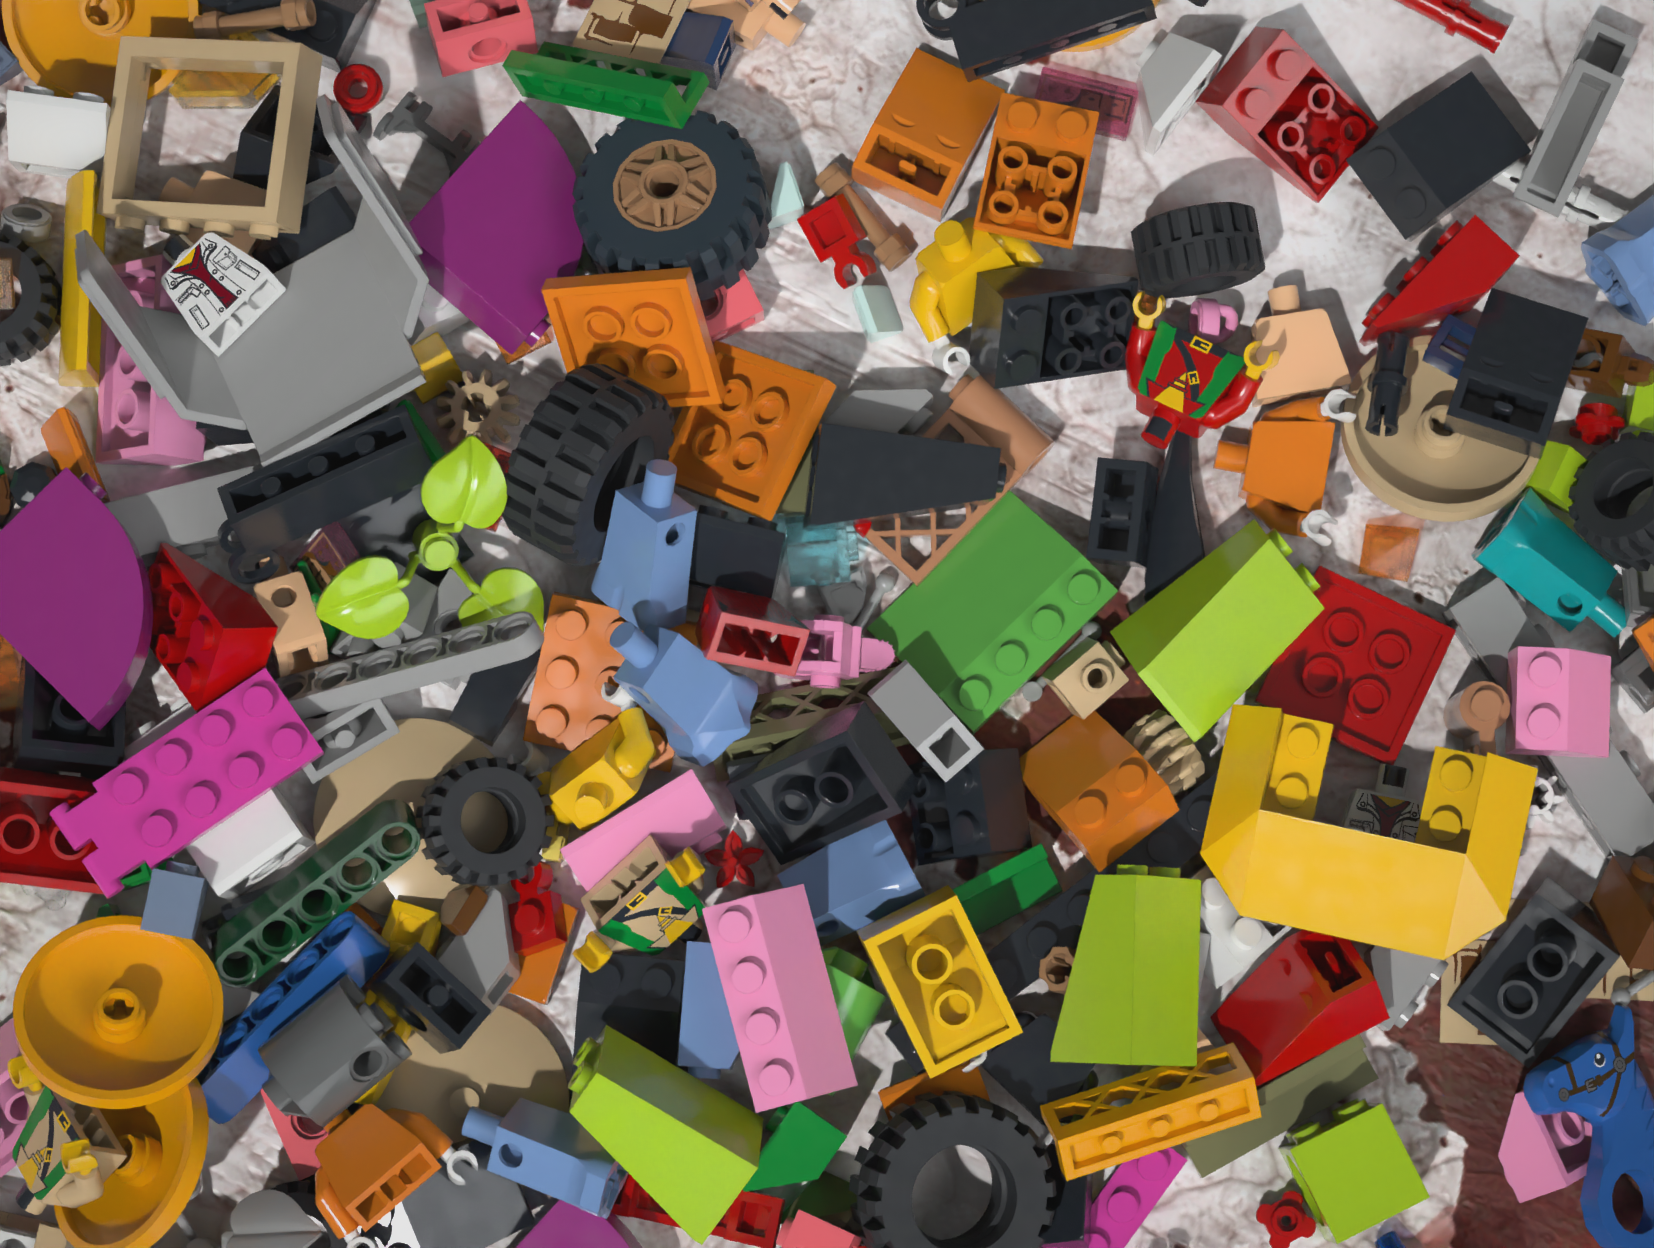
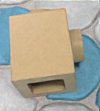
[1041,637,1129,719]

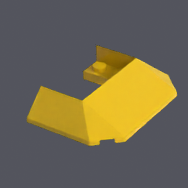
[1200,704,1538,961]

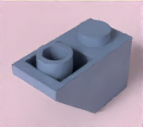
[140,860,209,940]

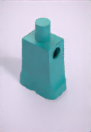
[1471,487,1626,638]

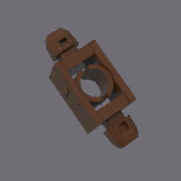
[1566,328,1654,399]

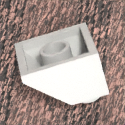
[1136,32,1222,156]

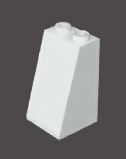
[124,696,316,900]

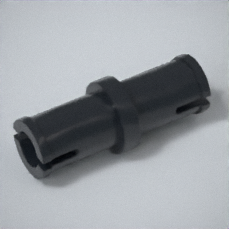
[1365,332,1410,437]

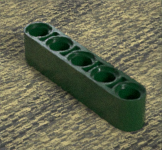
[211,799,420,988]

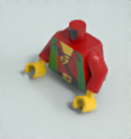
[1125,290,1280,449]

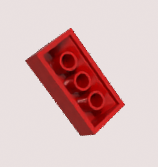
[0,767,104,894]

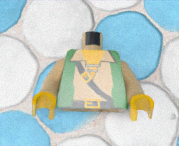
[572,835,706,973]
[8,1055,127,1215]

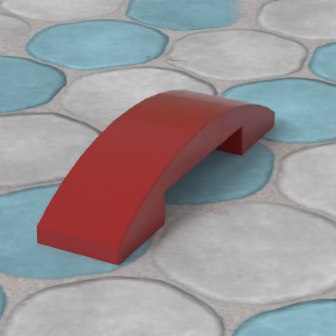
[611,1174,786,1248]

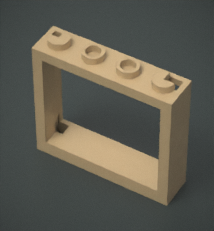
[96,36,323,240]

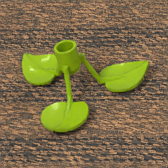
[315,434,544,639]

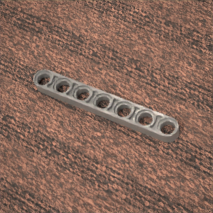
[274,611,544,720]

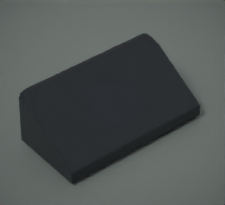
[1038,1144,1093,1248]

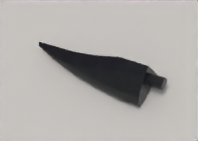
[1144,430,1206,603]

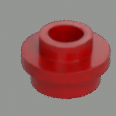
[333,64,383,114]

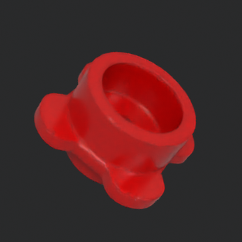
[1569,403,1625,445]
[1256,1191,1316,1248]

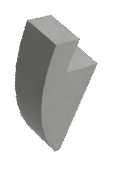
[1512,19,1639,217]

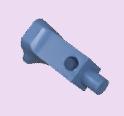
[1581,195,1654,326]
[591,459,697,631]
[610,622,758,767]
[777,820,926,947]
[462,1098,629,1219]

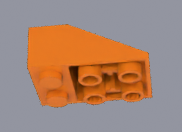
[851,48,1005,222]
[973,92,1099,249]

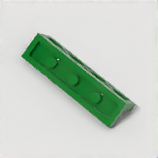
[502,41,710,129]
[860,843,1063,951]

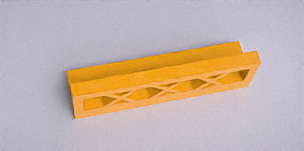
[1040,1043,1262,1181]

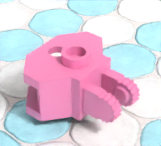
[774,615,896,689]

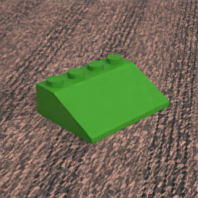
[866,491,1118,735]

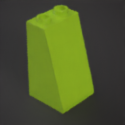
[1110,519,1324,742]
[1050,865,1201,1067]
[568,1025,764,1245]

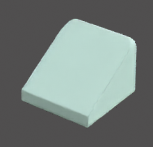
[768,162,804,229]
[852,285,903,343]

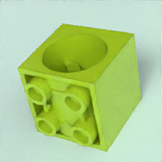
[1279,1098,1430,1244]

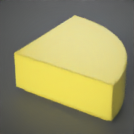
[541,819,571,863]

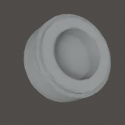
[0,204,52,243]

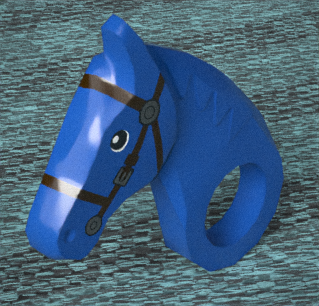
[1523,1005,1654,1248]

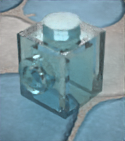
[784,515,859,587]

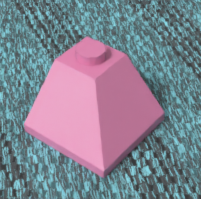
[1498,1090,1592,1203]

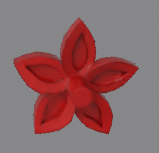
[704,830,765,889]

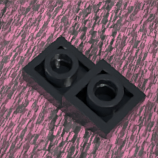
[448,649,541,747]

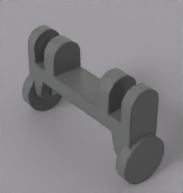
[373,91,481,178]

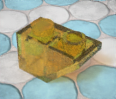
[168,32,282,109]

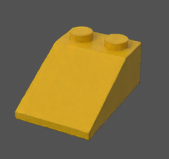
[857,885,1023,1079]

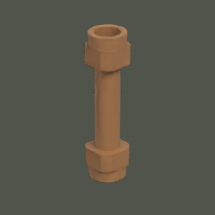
[193,0,316,40]
[814,162,912,272]

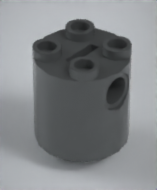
[258,974,412,1128]

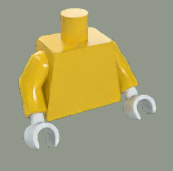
[909,217,1050,375]
[509,682,656,831]

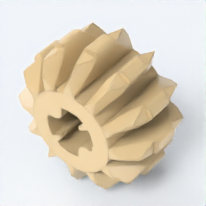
[436,369,521,453]
[1124,709,1205,796]

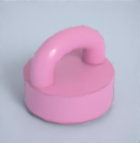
[1188,298,1238,345]

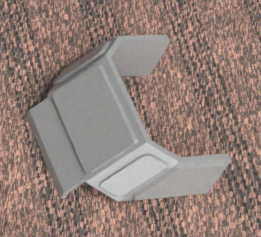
[75,94,429,467]

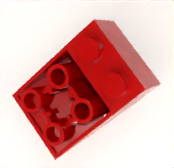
[1195,26,1379,203]
[1359,215,1520,347]
[148,543,278,713]
[1210,930,1390,1087]

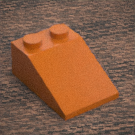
[1019,710,1179,873]

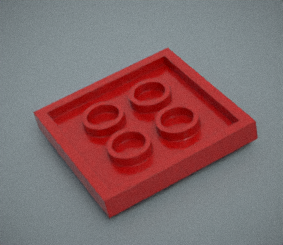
[1254,565,1456,765]

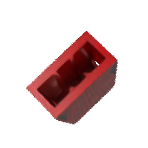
[695,586,810,677]

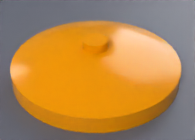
[2,0,202,108]
[13,915,224,1109]
[54,1077,209,1248]

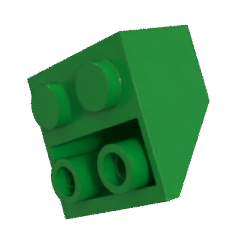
[742,1101,847,1192]

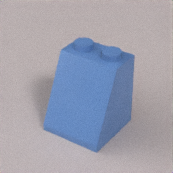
[677,941,740,1079]

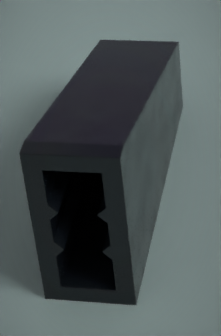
[802,423,1007,531]

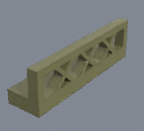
[713,667,911,782]
[1181,1034,1379,1178]

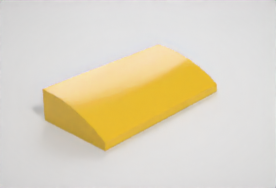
[58,170,107,387]

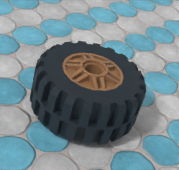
[572,110,772,301]

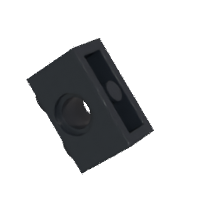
[366,942,492,1054]

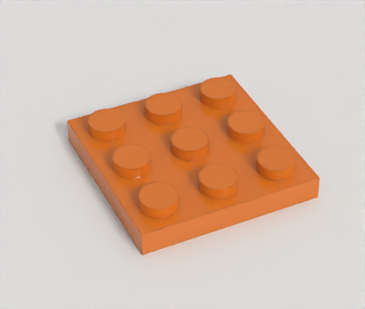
[541,267,726,407]
[668,340,836,521]
[523,592,698,773]

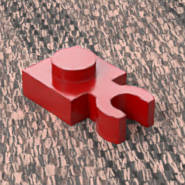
[797,193,877,289]
[508,861,568,957]

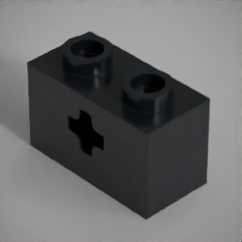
[1086,457,1159,568]

